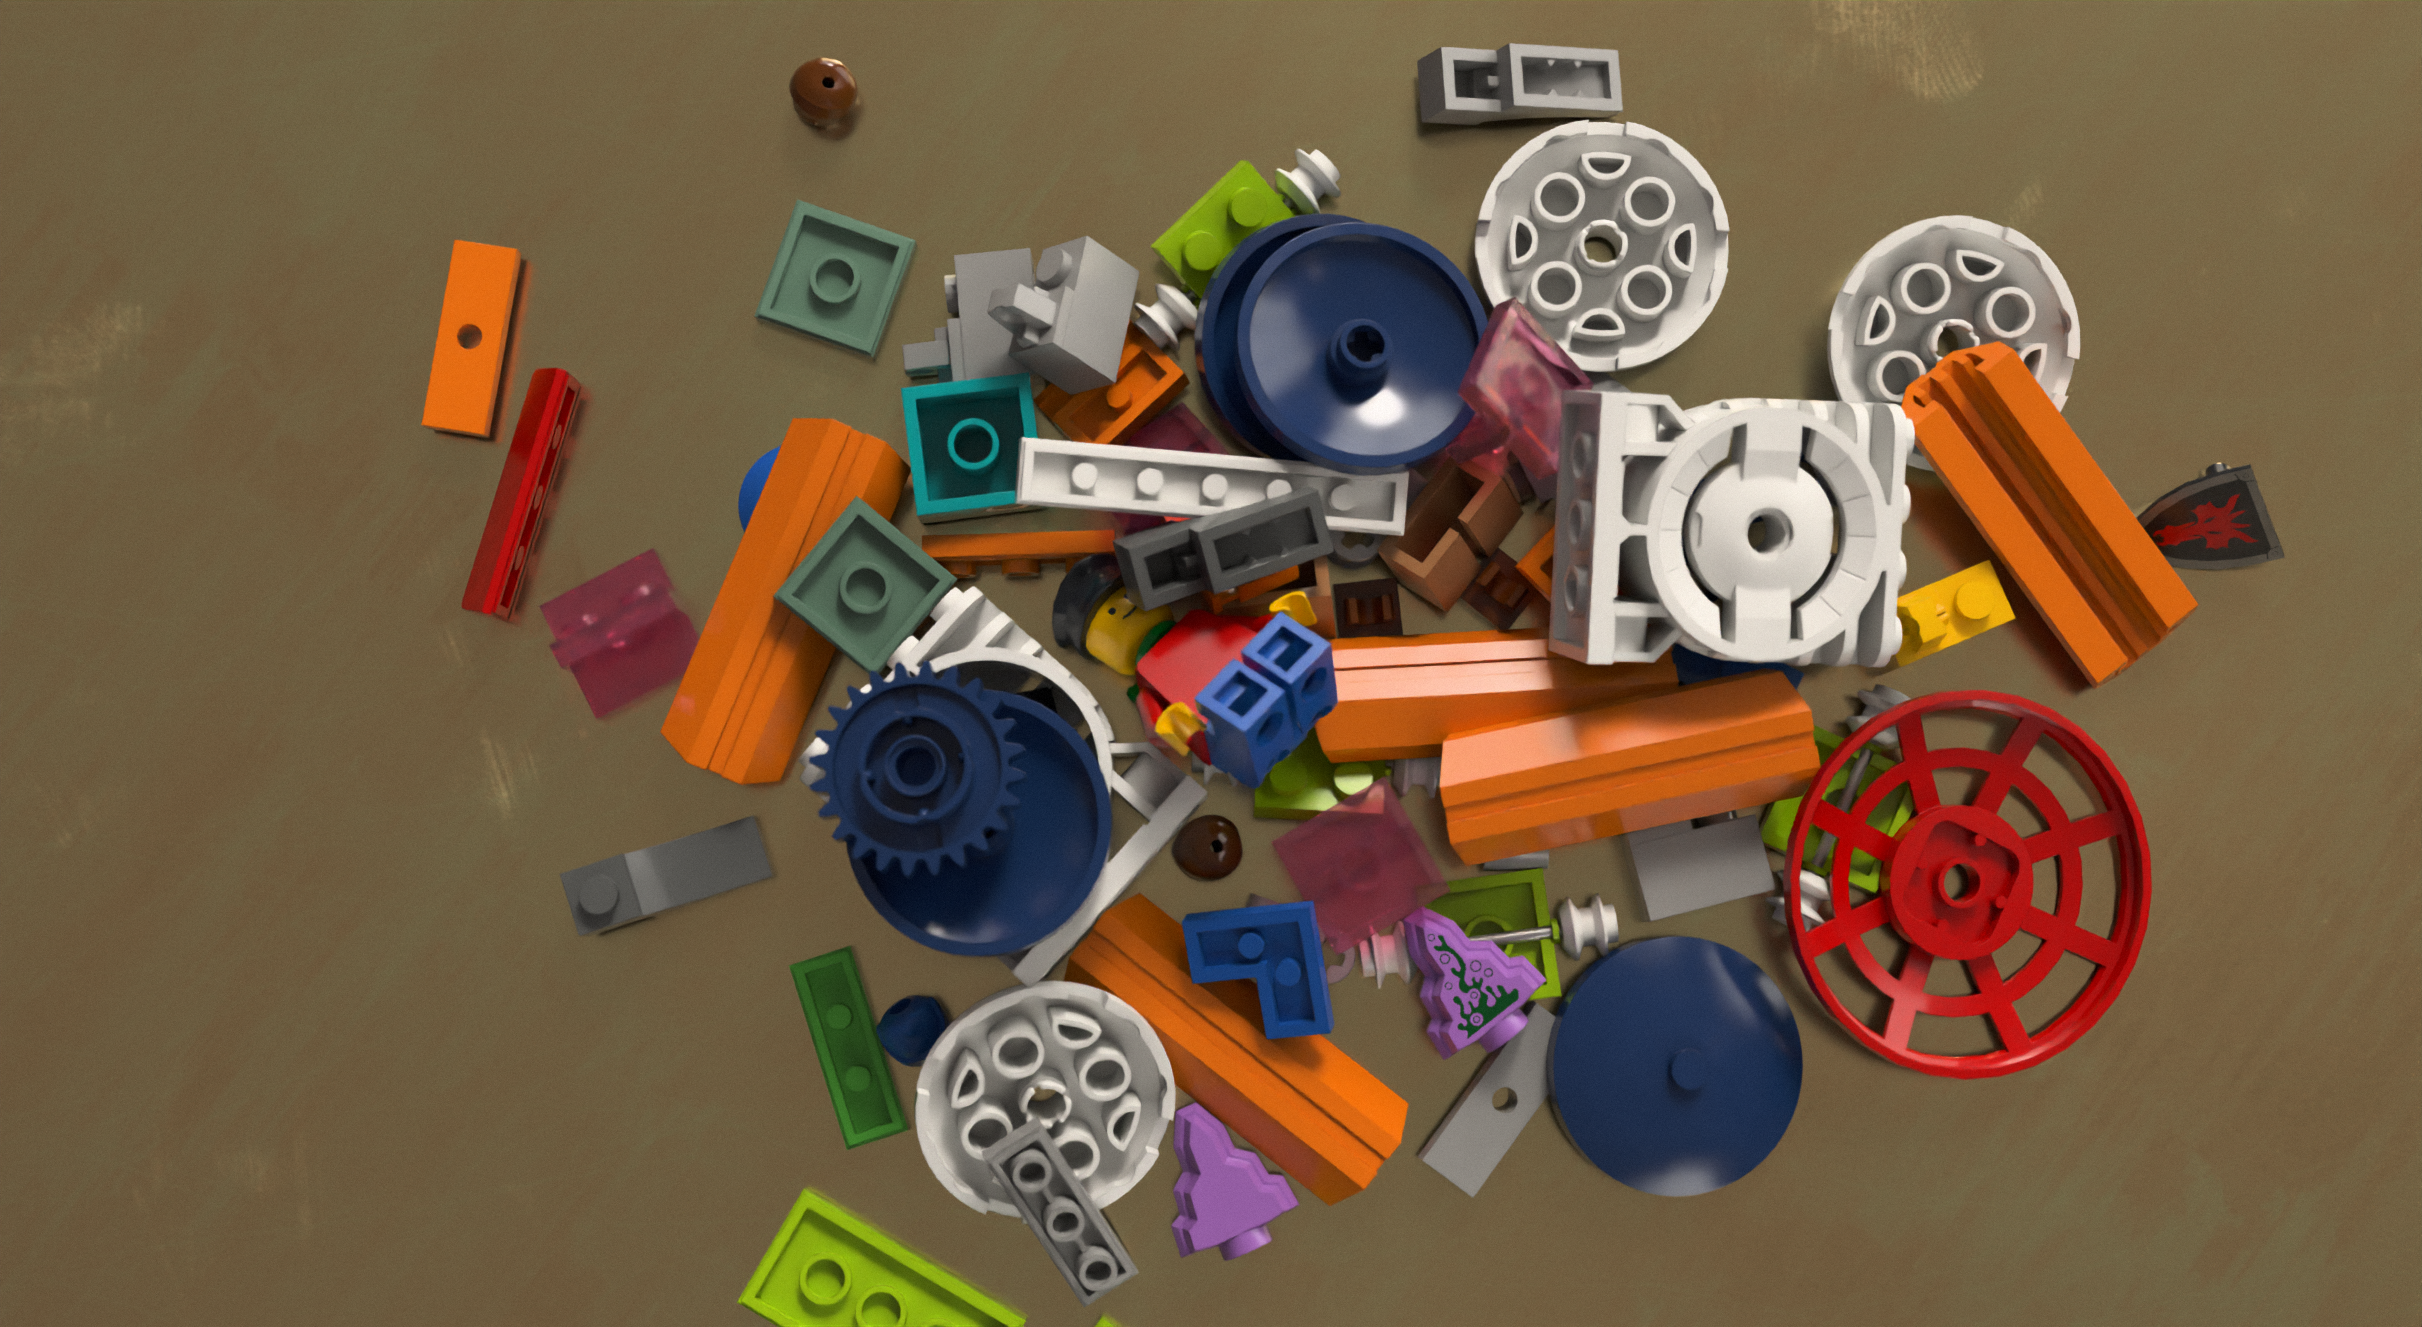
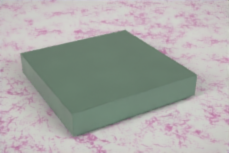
[754,199,917,361]
[773,495,957,675]

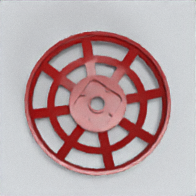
[1783,690,2152,1080]

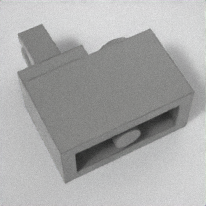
[987,236,1140,395]
[902,248,1045,386]
[1619,810,1776,922]

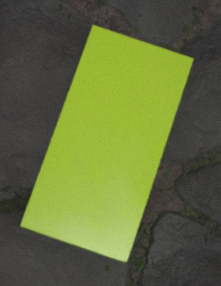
[737,1188,1027,1327]

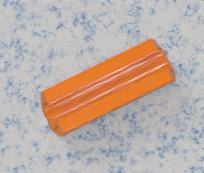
[1901,341,2199,689]
[660,418,911,785]
[1314,623,1679,763]
[1440,668,1821,866]
[1064,893,1409,1206]

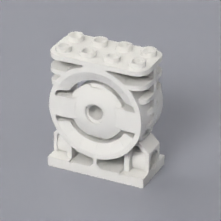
[1548,390,1915,668]
[799,586,1208,987]

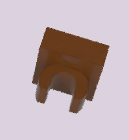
[1458,548,1539,630]
[1332,577,1403,638]

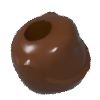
[789,57,858,126]
[1171,814,1243,881]

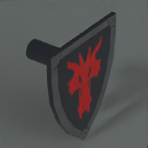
[2136,463,2285,569]

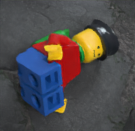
[1052,553,1338,788]

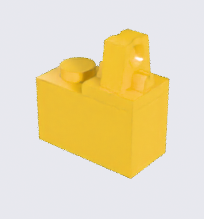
[1878,559,2016,675]

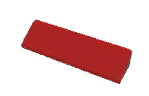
[461,368,580,621]

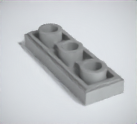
[1418,1000,1555,1198]
[982,1117,1139,1307]

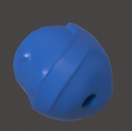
[876,995,950,1067]

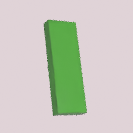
[789,946,910,1150]

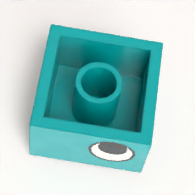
[901,372,1047,524]

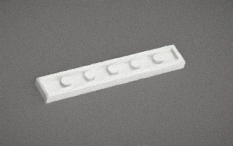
[1014,437,1409,536]

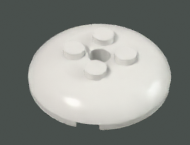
[1475,120,1730,372]
[1827,215,2080,471]
[914,981,1176,1224]

